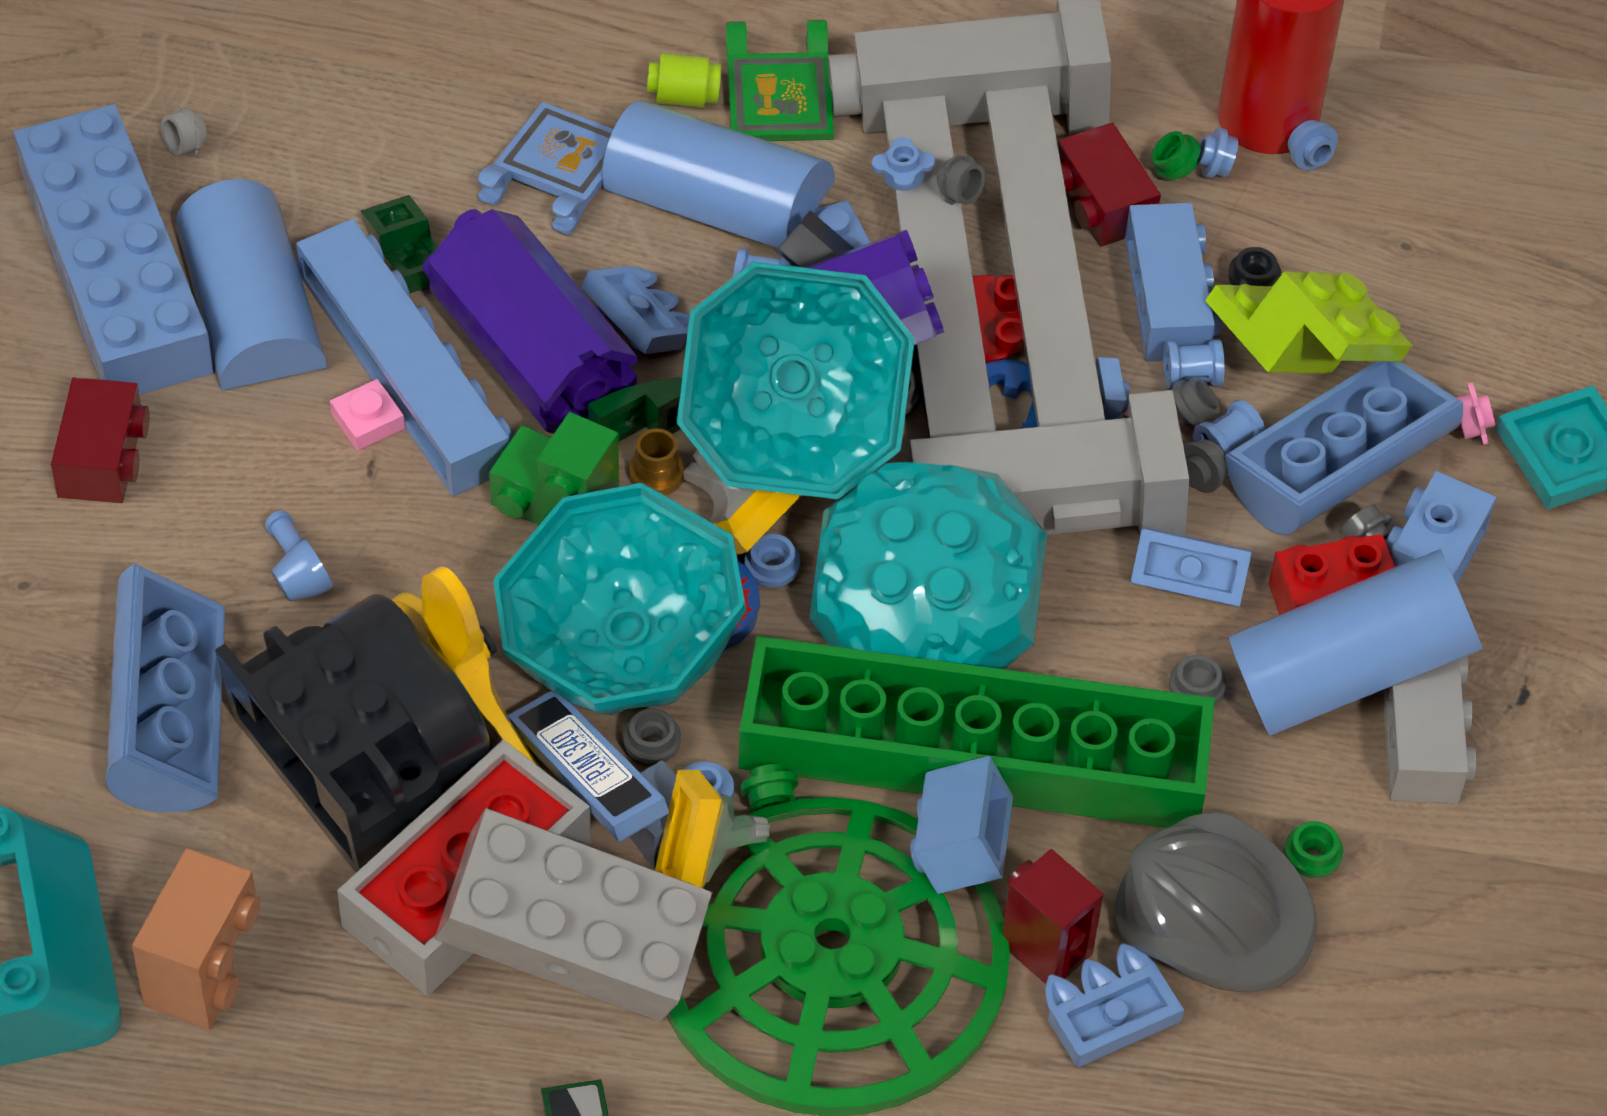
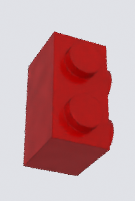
[1268,534,1395,615]

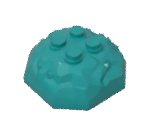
[677,261,915,499]
[809,462,1047,669]
[493,483,746,716]

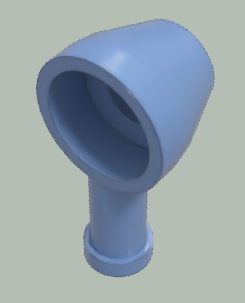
[265,511,334,601]

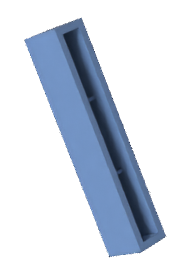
[296,219,513,497]

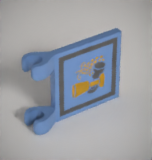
[478,102,613,235]

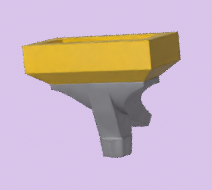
[683,450,801,555]
[655,770,770,889]

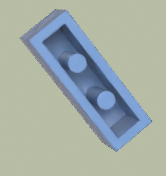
[1125,203,1221,362]

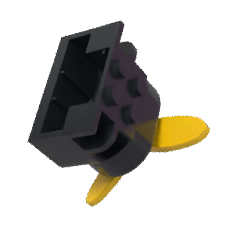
[215,566,539,873]

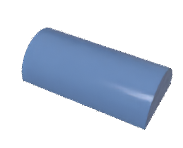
[602,100,835,248]
[176,179,327,391]
[1225,361,1463,535]
[1229,549,1483,736]
[106,563,225,812]

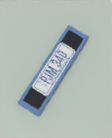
[507,691,669,842]

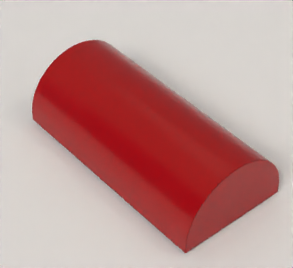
[1218,0,1344,154]

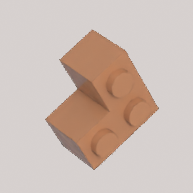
[132,848,260,1030]

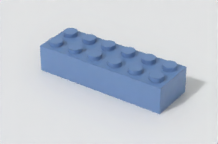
[13,104,213,395]

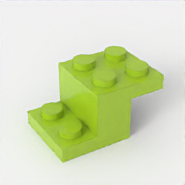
[1205,271,1413,373]

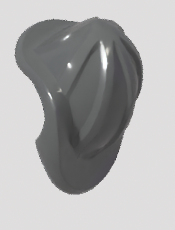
[1115,812,1317,992]

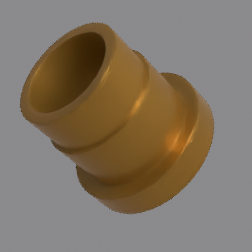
[629,428,684,496]

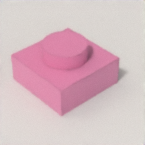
[330,379,405,451]

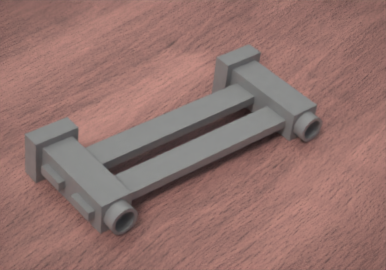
[828,0,1189,537]

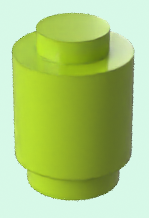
[646,52,721,108]

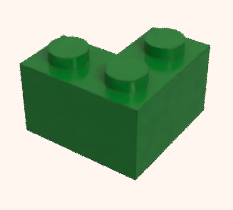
[489,412,619,525]

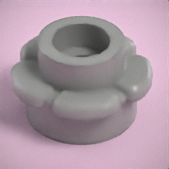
[161,107,207,157]

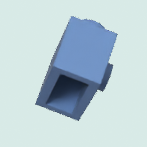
[1386,471,1497,585]
[910,756,1013,894]

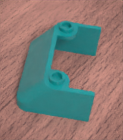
[0,806,122,1066]

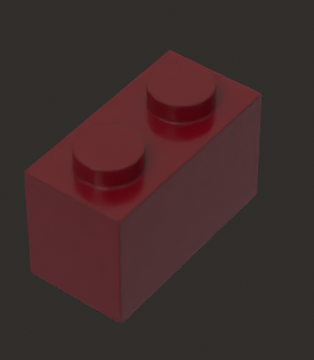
[1057,122,1161,247]
[51,377,150,503]
[1002,849,1104,984]

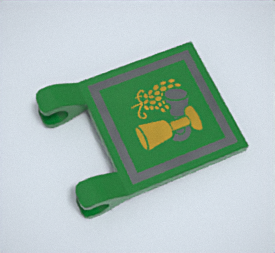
[725,19,834,141]

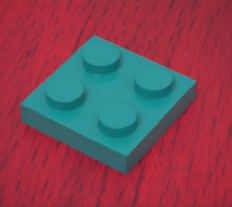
[1495,385,1607,510]

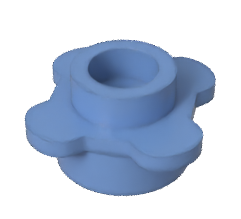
[872,137,935,191]

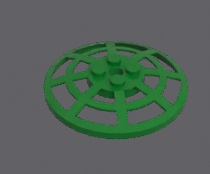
[666,797,1010,1116]

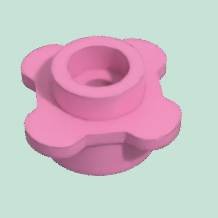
[1455,382,1495,446]

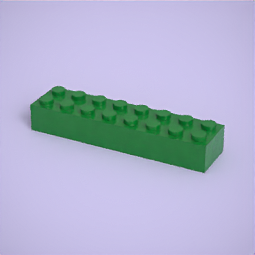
[738,636,1215,827]

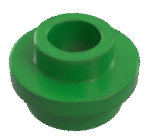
[1151,131,1201,181]
[740,764,799,810]
[1284,821,1343,878]

